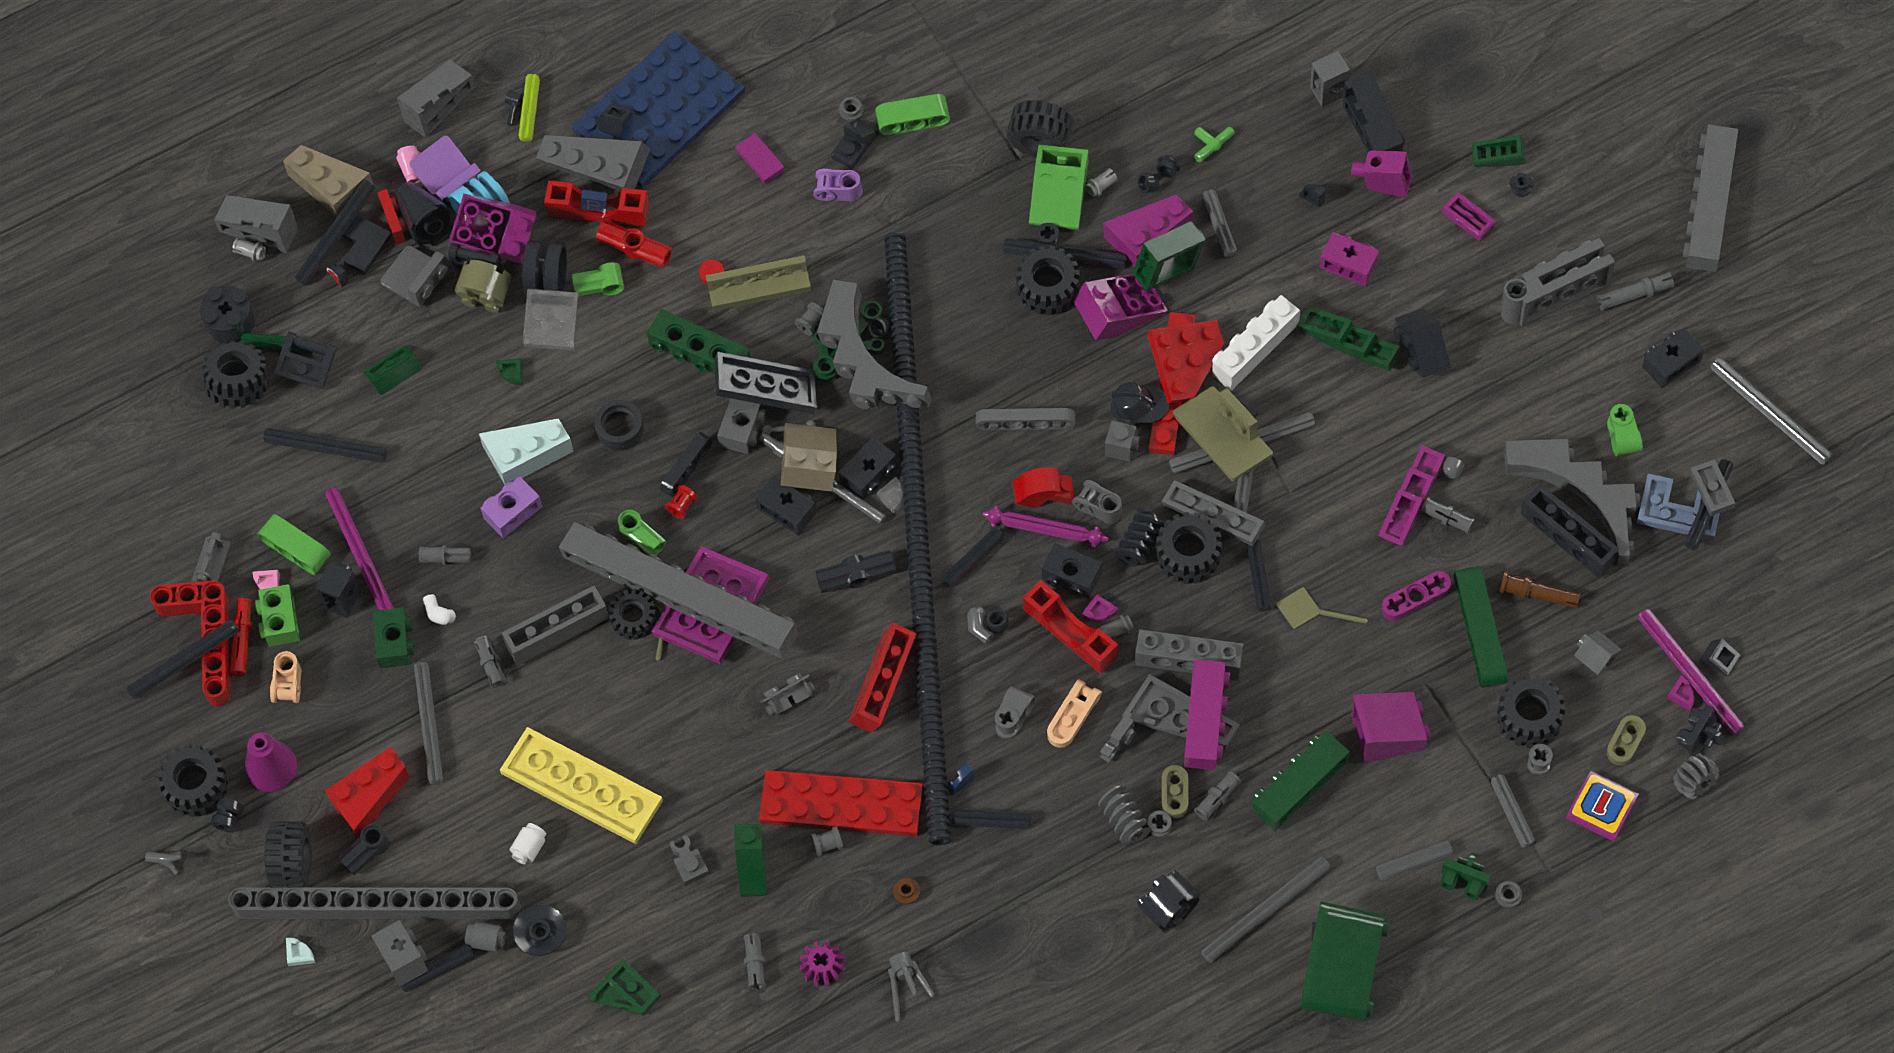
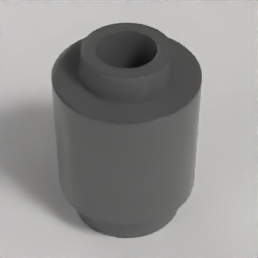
[465,922,506,952]

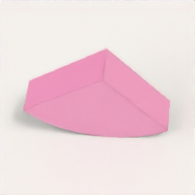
[253,570,280,590]

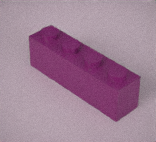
[1184,660,1230,770]

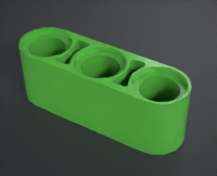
[875,94,950,135]
[257,514,331,575]

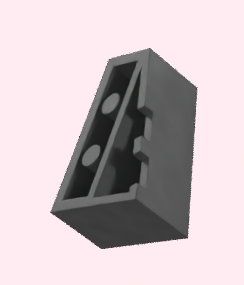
[214,195,299,253]

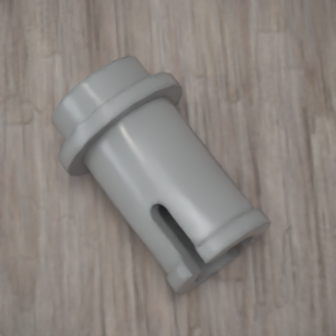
[1085,168,1118,197]
[232,237,266,262]

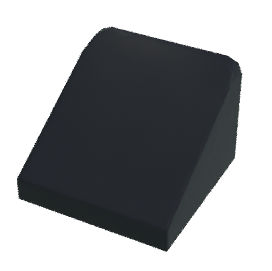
[598,104,632,137]
[1700,639,1740,676]

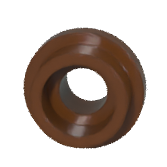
[893,878,920,905]

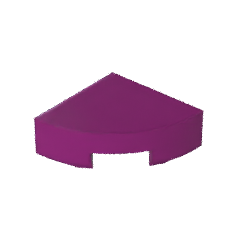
[1082,594,1118,622]
[1667,675,1694,711]

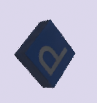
[581,190,607,213]

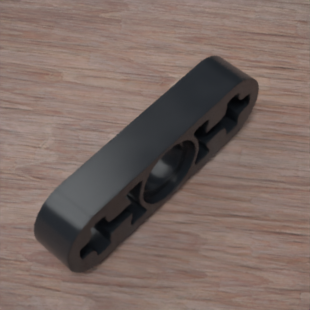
[660,432,713,497]

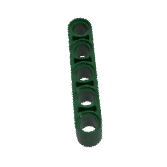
[1454,566,1508,688]

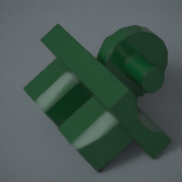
[1441,853,1491,900]

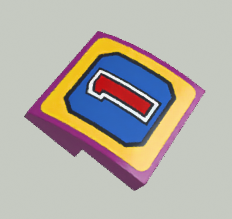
[1566,771,1639,841]

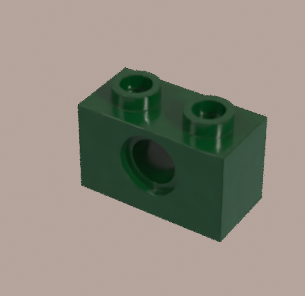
[373,607,415,669]

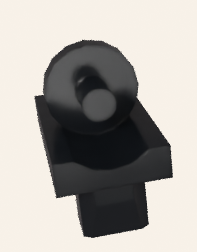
[1676,705,1725,757]

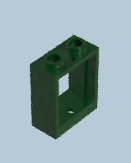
[1132,222,1206,291]

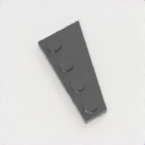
[1122,674,1240,749]

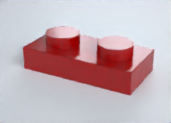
[377,189,407,245]

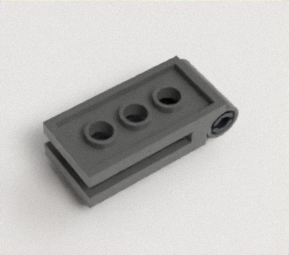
[1500,238,1615,327]

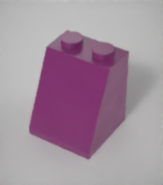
[1351,692,1430,763]

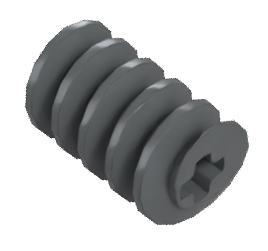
[1098,784,1152,845]

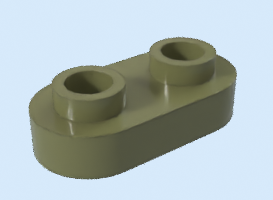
[1607,715,1646,766]
[1162,765,1188,818]

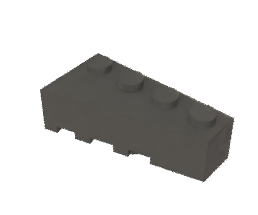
[536,135,650,191]

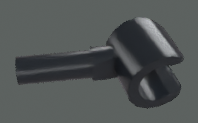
[505,90,522,126]

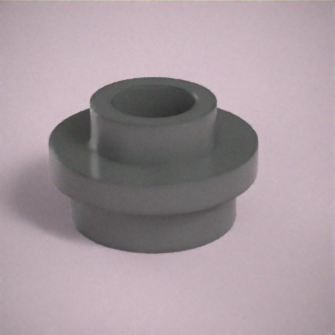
[839,97,864,121]
[1495,881,1522,908]

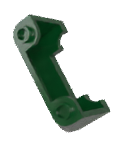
[1300,901,1390,1021]

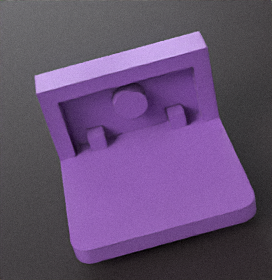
[409,136,481,202]

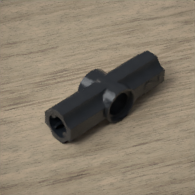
[815,550,896,593]

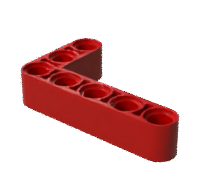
[150,580,231,707]

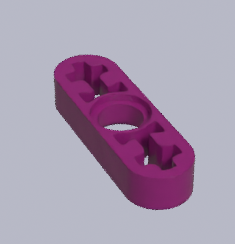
[1382,571,1451,621]

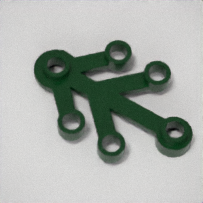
[813,301,885,380]

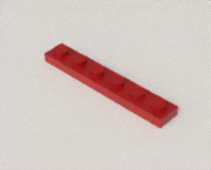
[1149,312,1195,455]

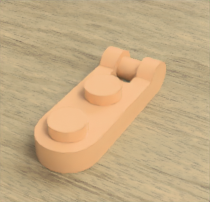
[1047,679,1102,748]

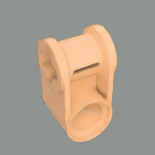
[270,651,302,703]

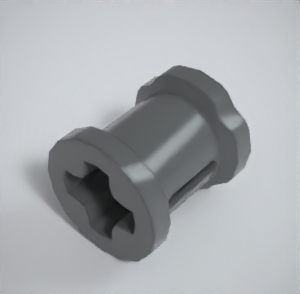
[795,302,824,336]
[1527,744,1553,776]
[811,826,843,857]

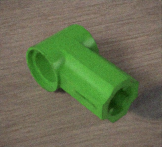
[572,262,624,297]
[618,510,666,556]

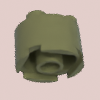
[455,260,512,313]

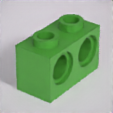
[255,584,300,647]

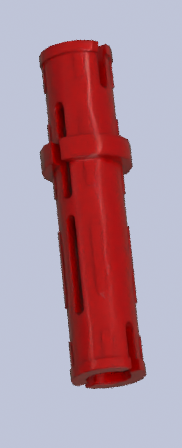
[229,598,253,676]

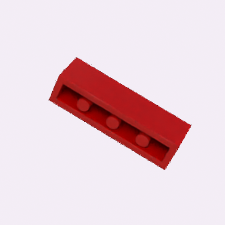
[848,623,916,733]

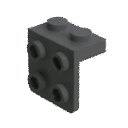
[381,246,449,307]

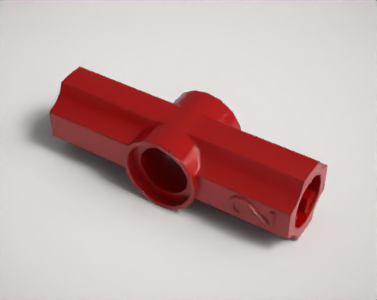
[596,220,673,269]

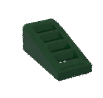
[1472,135,1526,167]

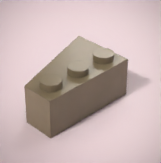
[283,145,373,218]

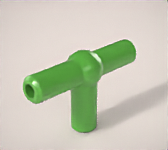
[1194,127,1235,162]

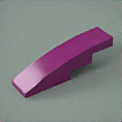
[1378,445,1446,546]

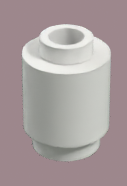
[510,823,546,864]

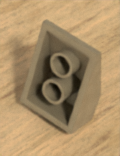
[781,423,837,492]

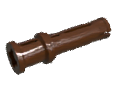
[1499,571,1580,609]

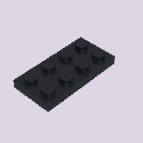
[715,352,817,414]

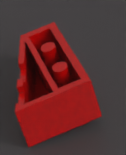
[325,747,410,839]

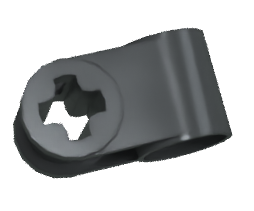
[1072,480,1123,524]
[995,686,1036,739]

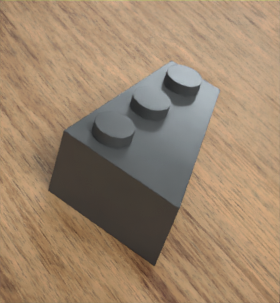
[397,60,475,138]

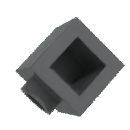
[1105,420,1140,462]
[1574,631,1622,675]

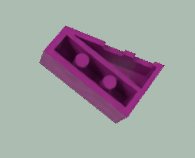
[1103,195,1193,267]

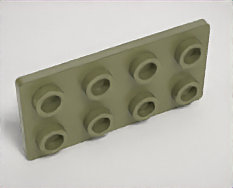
[1173,386,1273,481]

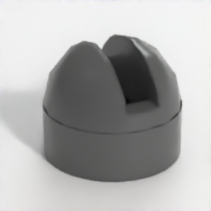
[1442,457,1465,479]

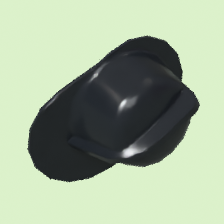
[1111,382,1169,423]

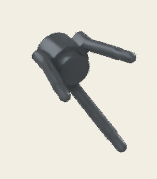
[888,952,935,1022]

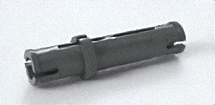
[1597,272,1674,311]

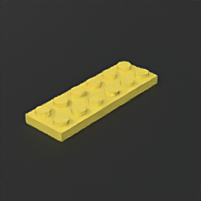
[500,727,663,844]

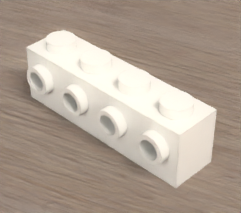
[1212,295,1300,391]

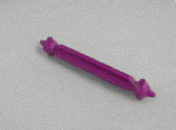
[982,506,1109,548]

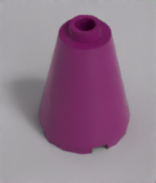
[245,733,298,792]

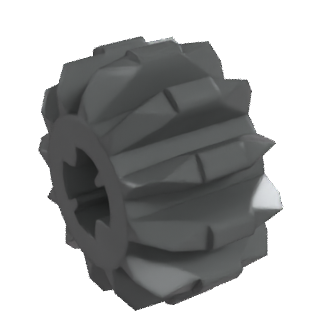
[1673,753,1719,800]

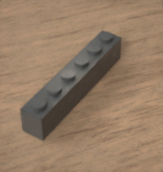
[1682,124,1738,272]

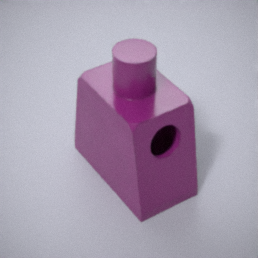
[1351,151,1412,198]

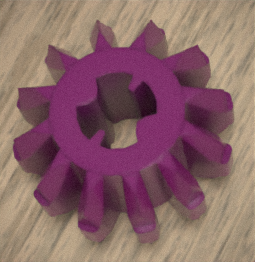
[799,941,845,987]

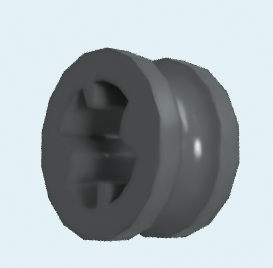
[1148,810,1172,837]

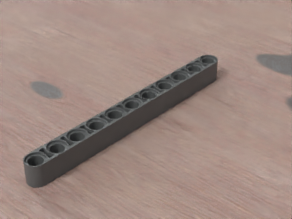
[228,887,521,919]

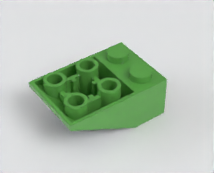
[1029,145,1089,230]

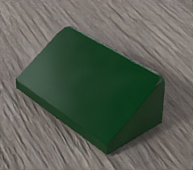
[363,346,422,395]

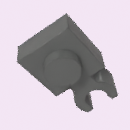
[1100,715,1135,763]
[670,835,709,885]

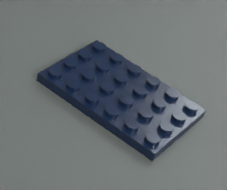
[572,30,746,189]

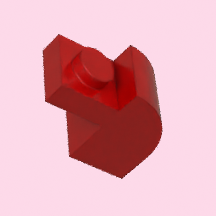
[1013,467,1075,508]

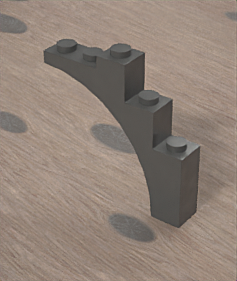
[817,280,932,409]
[1504,439,1640,566]

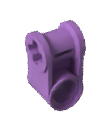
[813,169,863,202]

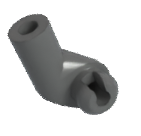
[967,606,994,644]

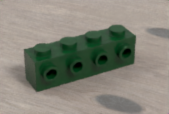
[1252,731,1350,832]

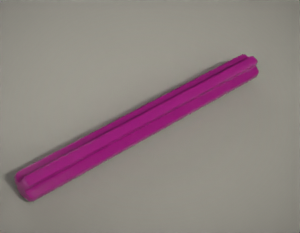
[325,487,394,610]
[1638,609,1744,735]

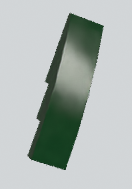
[1296,306,1402,372]

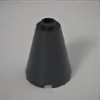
[395,182,456,247]

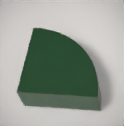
[496,359,523,385]

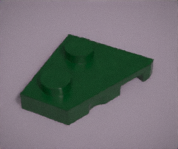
[587,959,662,1016]

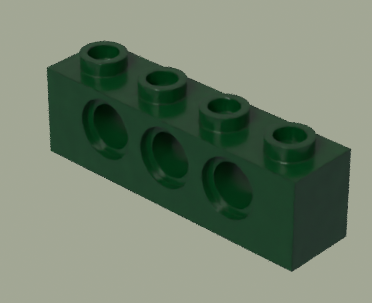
[647,309,751,374]

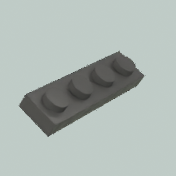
[1162,480,1265,546]

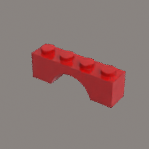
[544,181,650,227]
[1023,580,1118,674]

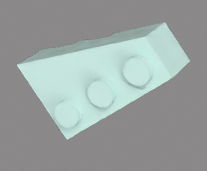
[479,419,574,484]

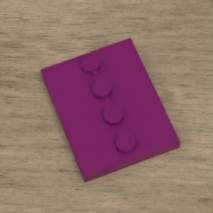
[652,546,770,664]

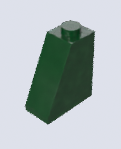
[734,823,767,897]

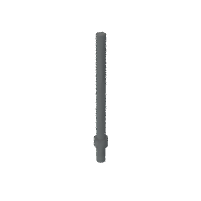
[759,432,886,524]

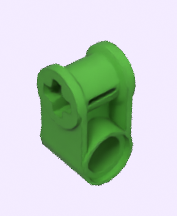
[1607,404,1643,456]

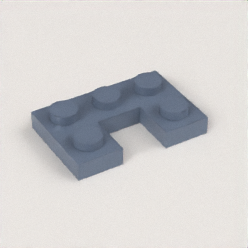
[1637,474,1720,540]

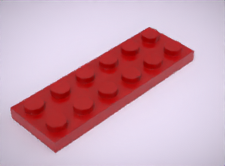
[759,770,923,836]

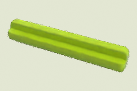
[519,74,540,142]

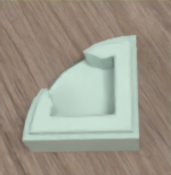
[286,938,315,966]

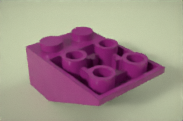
[449,193,537,264]
[1073,274,1168,340]

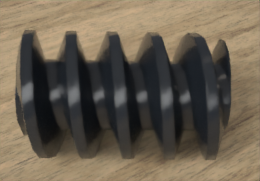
[1115,508,1164,566]

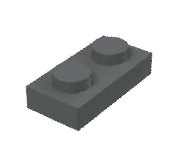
[1690,459,1736,516]

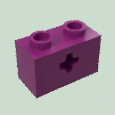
[1320,232,1379,287]

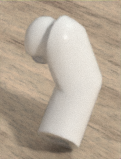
[423,594,456,625]

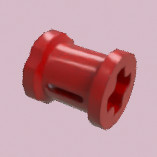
[665,485,698,519]

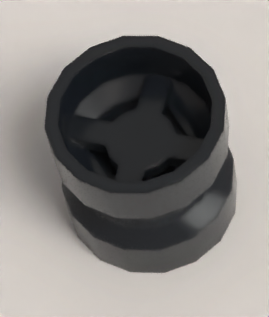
[210,798,244,833]

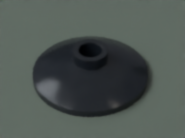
[513,905,566,956]

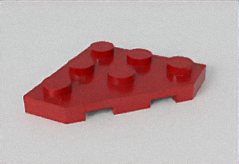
[1147,320,1224,404]

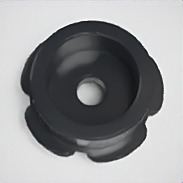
[1156,155,1180,178]
[1509,173,1534,197]

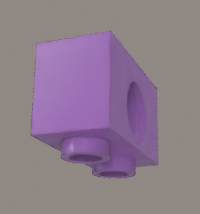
[481,476,542,539]

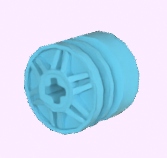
[448,171,510,214]

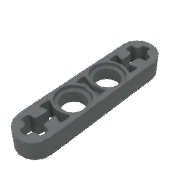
[976,408,1075,431]

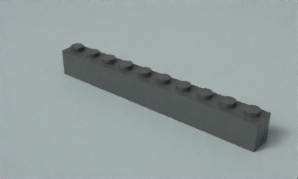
[559,522,799,659]

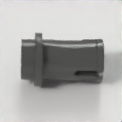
[1099,615,1134,639]

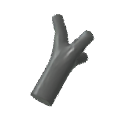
[145,851,182,875]

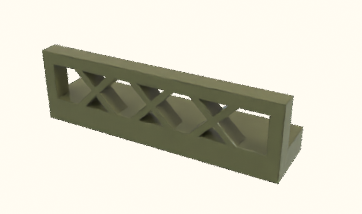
[706,255,811,311]

